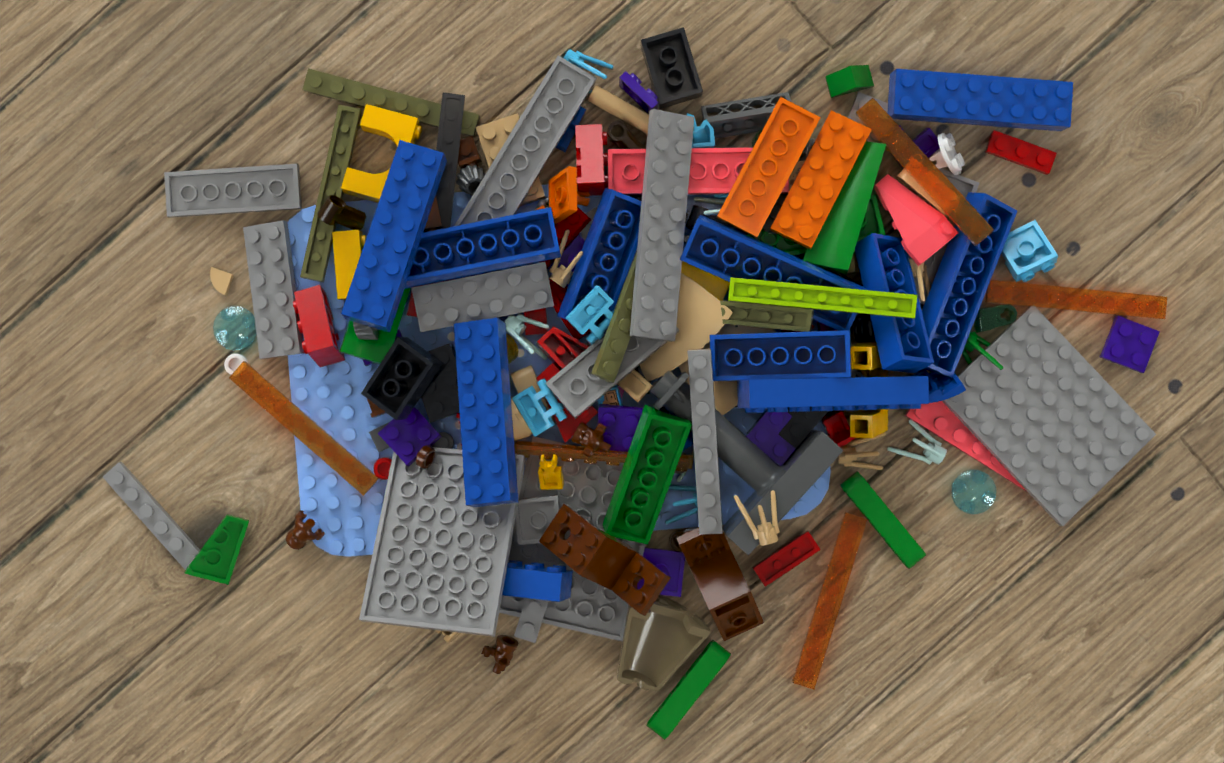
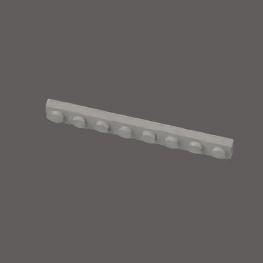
[687,349,723,535]

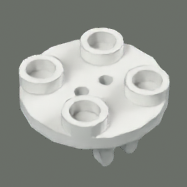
[929,133,965,175]

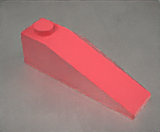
[874,174,958,266]

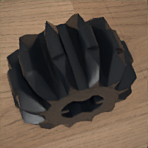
[853,317,875,342]

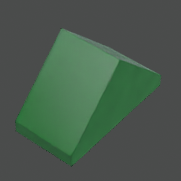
[825,65,874,98]

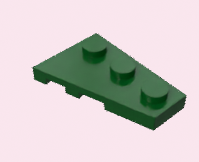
[184,514,249,585]

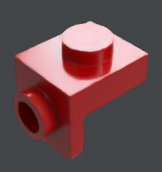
[821,410,855,447]

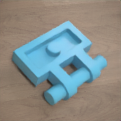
[565,285,615,345]
[512,378,567,437]

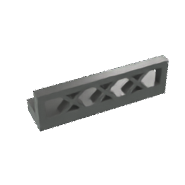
[701,92,791,139]

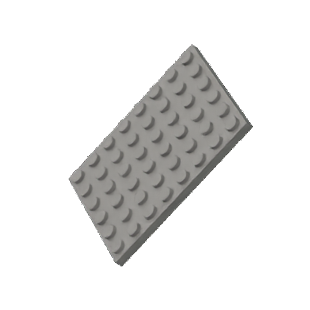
[942,305,1156,526]
[499,436,646,641]
[359,447,526,637]

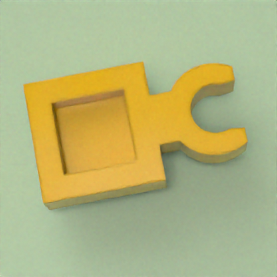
[538,454,564,490]

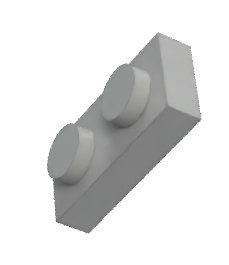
[514,598,549,643]

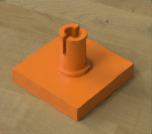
[549,166,590,224]

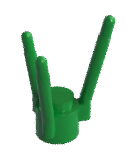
[962,331,1003,370]

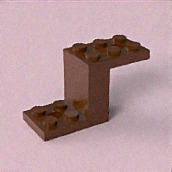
[539,504,671,616]
[676,528,764,641]

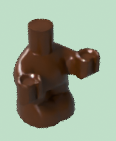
[572,422,612,458]
[286,510,325,550]
[481,635,519,674]

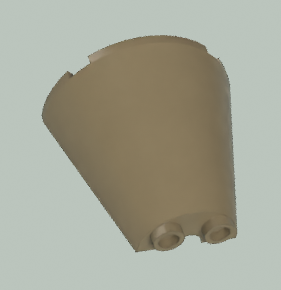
[617,596,711,691]

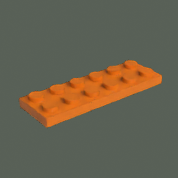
[717,97,821,239]
[770,110,872,250]

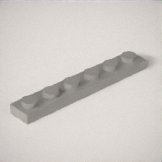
[103,462,200,576]

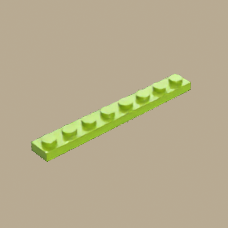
[728,277,918,319]

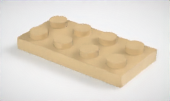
[476,113,545,206]

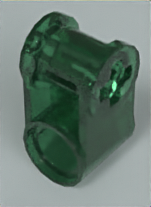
[974,304,1017,333]

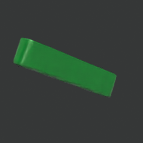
[840,471,926,569]
[646,640,731,740]

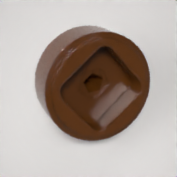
[416,445,435,469]

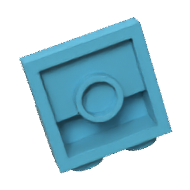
[1001,220,1058,282]

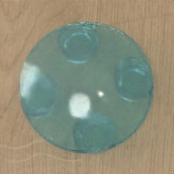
[213,306,257,350]
[951,470,996,514]

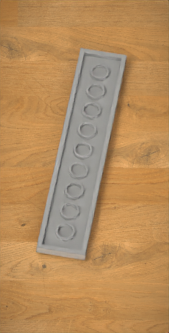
[454,55,597,226]
[629,109,694,342]

